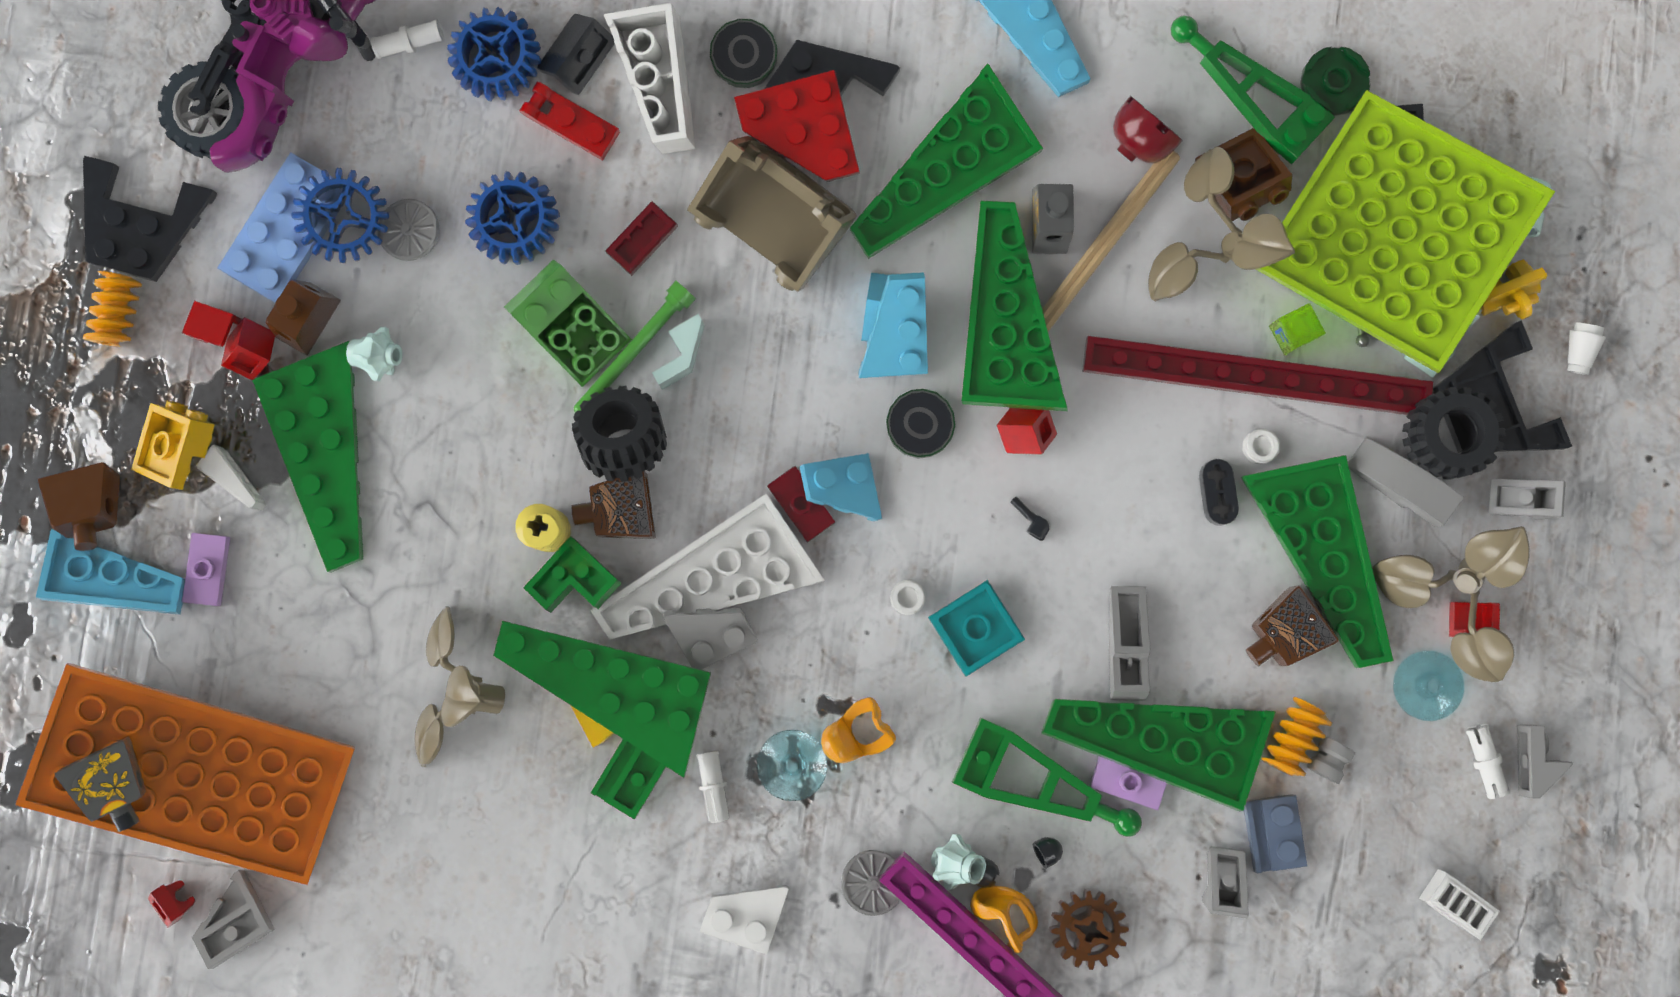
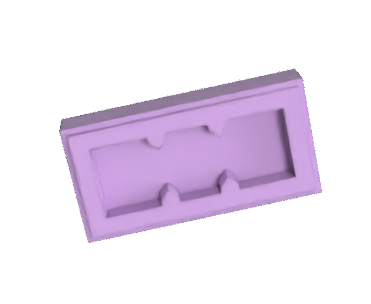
[182,533,231,606]
[1089,756,1167,810]

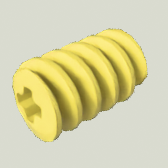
[516,504,571,552]

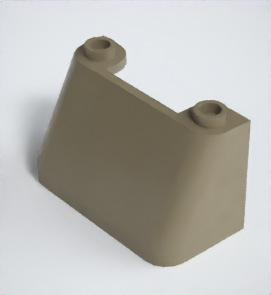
[687,136,857,292]

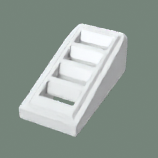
[196,445,266,511]
[1419,869,1500,941]

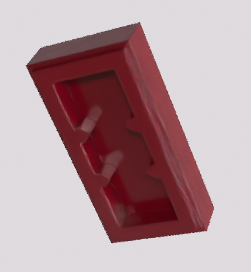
[605,201,678,276]
[767,466,836,543]

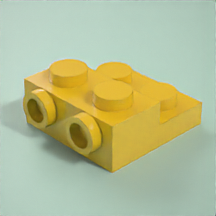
[131,400,215,490]

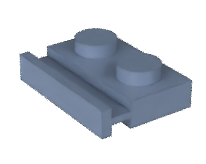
[1244,794,1307,874]

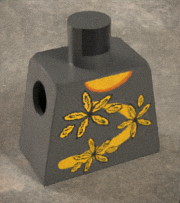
[1032,184,1074,254]
[54,736,146,832]

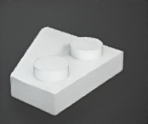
[700,885,789,955]

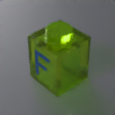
[1269,303,1326,356]

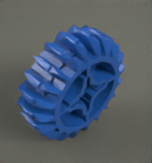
[447,7,541,101]
[291,168,389,263]
[465,171,560,265]

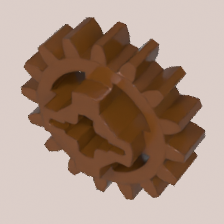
[1049,889,1129,970]

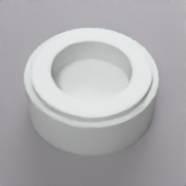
[1242,429,1280,465]
[890,580,925,615]

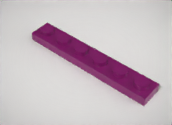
[879,851,1063,997]

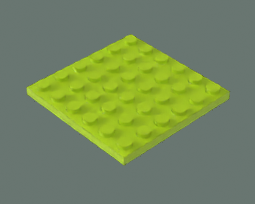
[1255,90,1555,374]

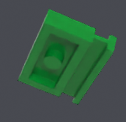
[591,739,666,820]

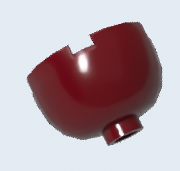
[1113,95,1183,163]

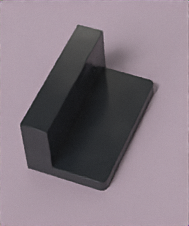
[537,14,615,95]

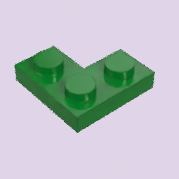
[523,536,622,613]

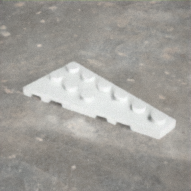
[591,494,825,640]

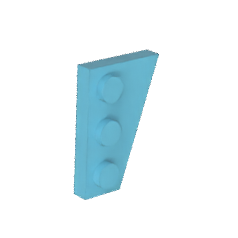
[858,272,928,378]

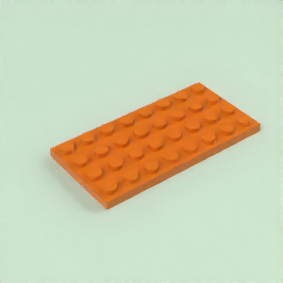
[15,663,355,885]

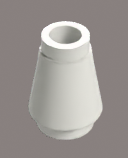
[1567,322,1606,375]

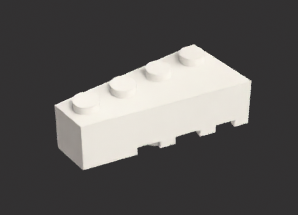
[604,3,696,154]

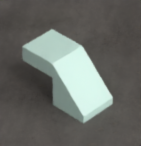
[652,314,704,390]

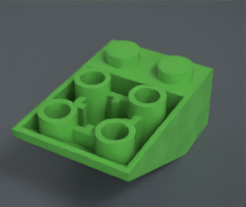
[504,259,632,387]

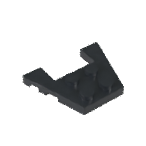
[764,40,900,96]
[83,155,217,282]
[1433,320,1572,453]

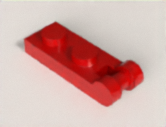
[519,81,620,161]

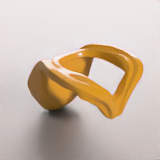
[821,697,896,763]
[970,885,1038,953]

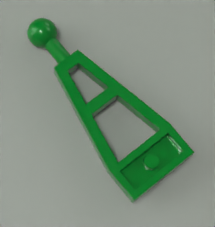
[1171,15,1335,165]
[952,717,1142,837]

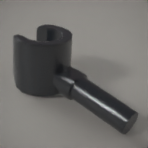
[1010,496,1049,541]

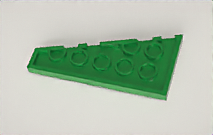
[850,63,1043,259]
[961,201,1068,411]
[252,341,363,573]
[1241,455,1394,668]
[493,621,711,778]
[1041,699,1276,812]

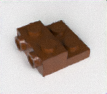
[1195,128,1292,221]

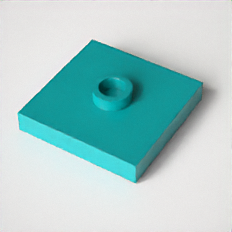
[928,580,1025,677]

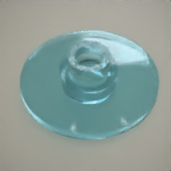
[1393,651,1464,721]
[757,729,828,801]

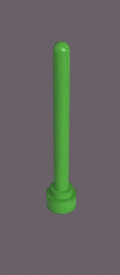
[574,280,696,412]

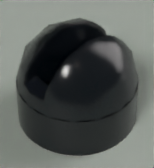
[1032,837,1063,869]
[975,857,1000,888]

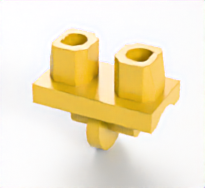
[1480,259,1548,319]

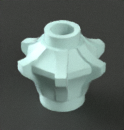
[346,327,402,381]
[931,834,986,891]

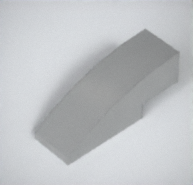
[1348,438,1464,527]
[1109,586,1150,700]

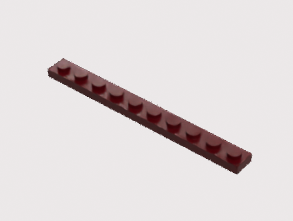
[1082,336,1434,415]

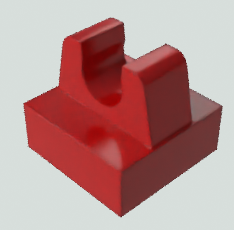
[148,880,195,928]

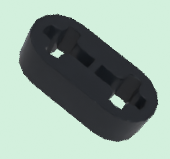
[1199,459,1239,526]

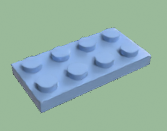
[217,152,346,303]

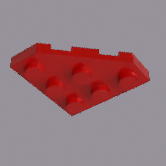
[734,70,860,182]

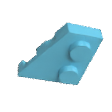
[800,453,882,521]

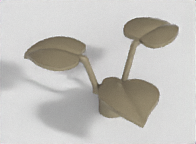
[1148,147,1295,302]
[1372,526,1530,682]
[414,606,505,767]

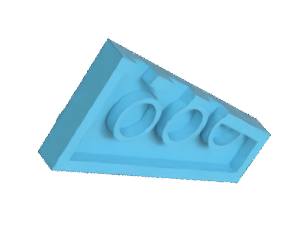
[976,0,1091,97]
[36,529,185,615]

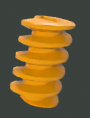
[83,271,142,347]
[1261,697,1332,777]

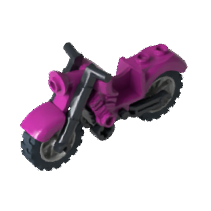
[158,0,376,173]

